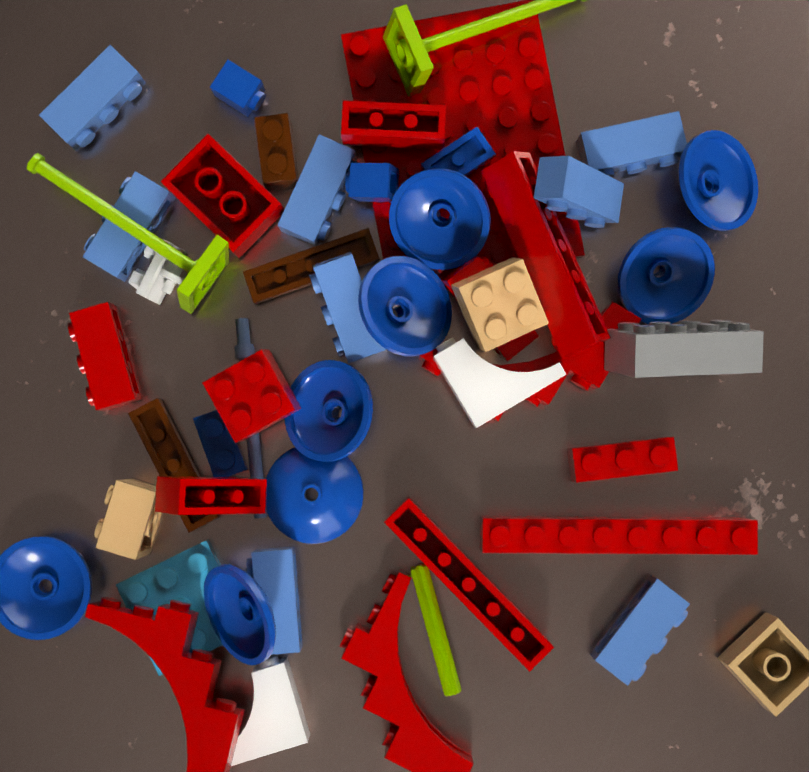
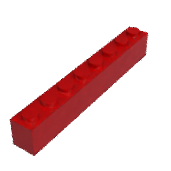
[480,516,758,555]

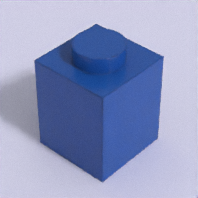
[210,59,266,117]
[345,163,399,202]

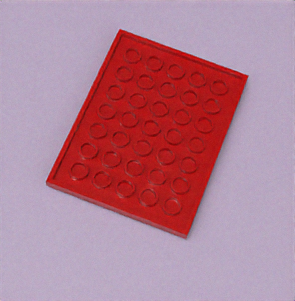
[341,0,585,279]

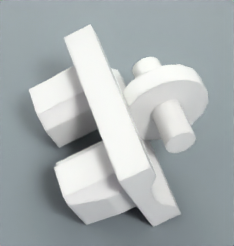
[129,239,187,305]

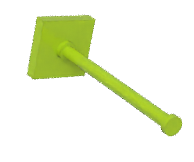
[383,0,587,97]
[27,153,229,314]

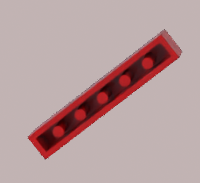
[481,151,611,358]
[384,496,554,672]

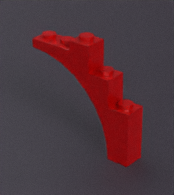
[419,302,642,423]
[339,568,474,772]
[85,597,245,772]

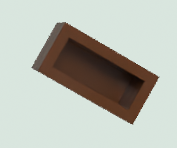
[254,113,299,192]

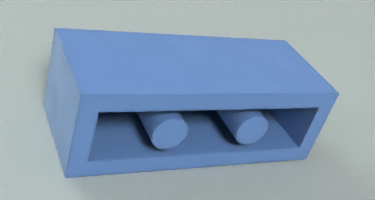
[39,45,146,151]
[576,111,687,177]
[277,134,359,246]
[534,156,624,228]
[83,171,176,282]
[309,252,386,364]
[246,546,303,655]
[590,575,690,686]

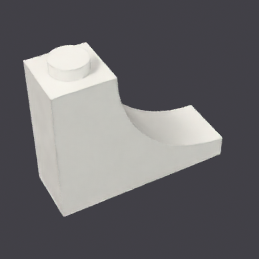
[433,337,566,428]
[231,655,310,766]

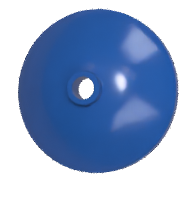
[679,130,758,231]
[389,168,491,270]
[618,227,715,324]
[358,256,452,357]
[284,360,373,462]
[266,447,364,544]
[0,536,92,640]
[204,564,276,665]

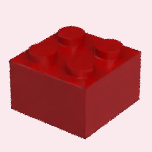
[202,349,302,443]

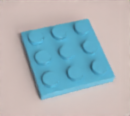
[116,539,223,676]

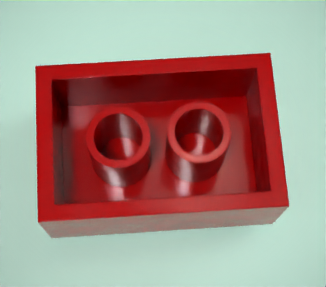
[160,134,284,258]

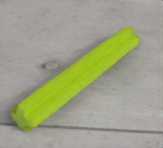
[411,563,461,696]

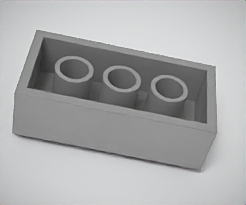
[604,320,764,378]

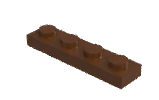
[243,228,380,305]
[128,398,221,533]

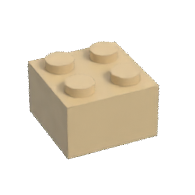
[451,257,549,352]
[94,478,163,560]
[718,612,809,717]

